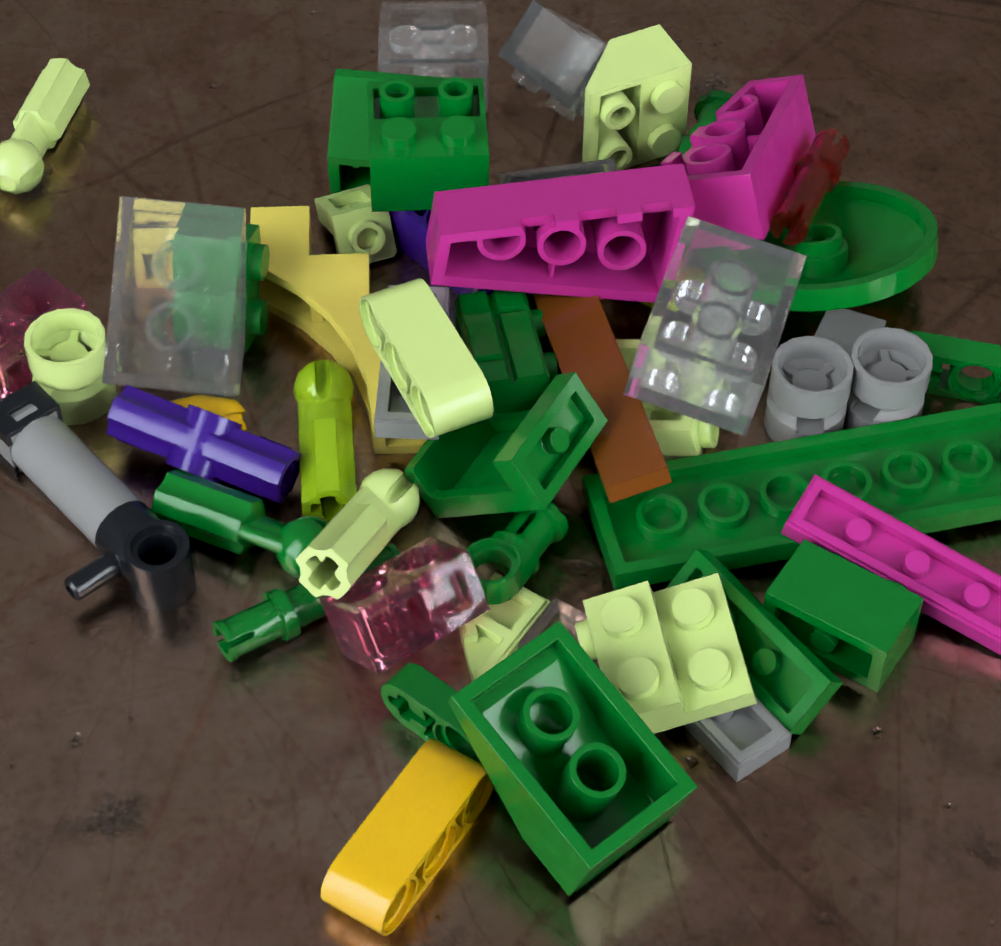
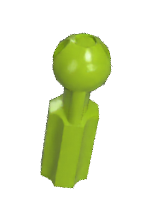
[293,360,357,523]

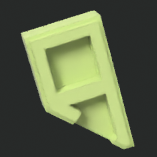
[459,572,551,682]

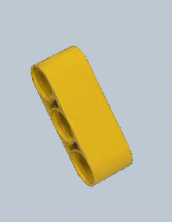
[320,738,494,936]

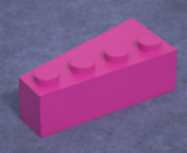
[661,74,816,247]

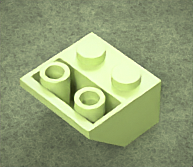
[582,24,692,175]

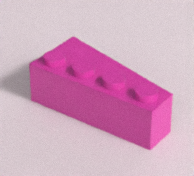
[425,163,695,304]

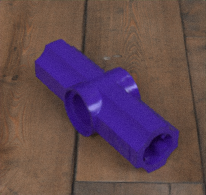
[106,384,302,504]

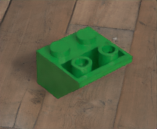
[327,68,447,194]
[367,77,489,212]

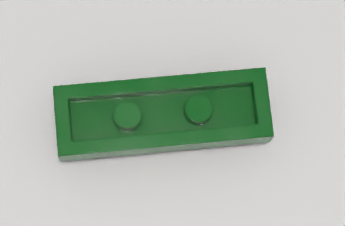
[665,548,843,735]

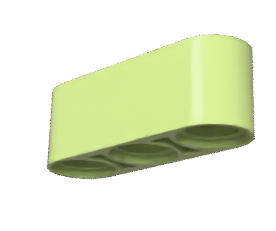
[359,278,494,438]

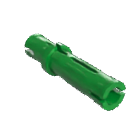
[212,542,408,662]

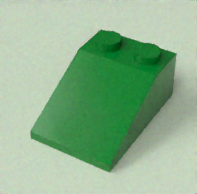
[448,621,698,896]

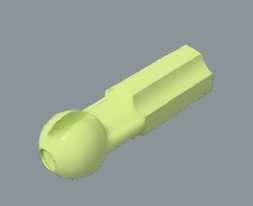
[0,58,90,194]
[296,468,420,599]

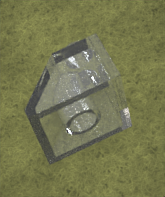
[498,0,608,121]

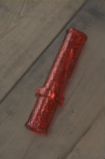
[770,129,850,245]

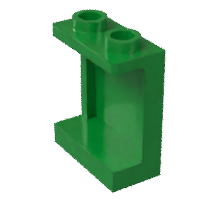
[405,372,608,518]

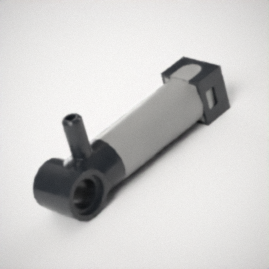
[0,381,196,612]

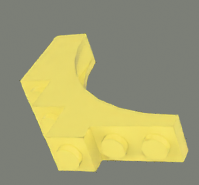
[131,206,426,455]

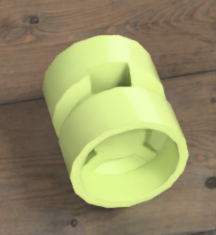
[24,308,116,425]

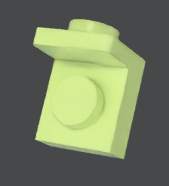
[314,184,397,264]

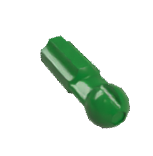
[151,469,328,579]

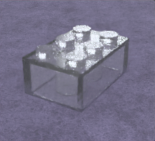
[624,216,807,436]

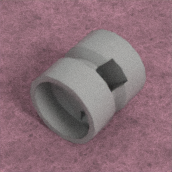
[844,327,933,429]
[764,336,854,442]

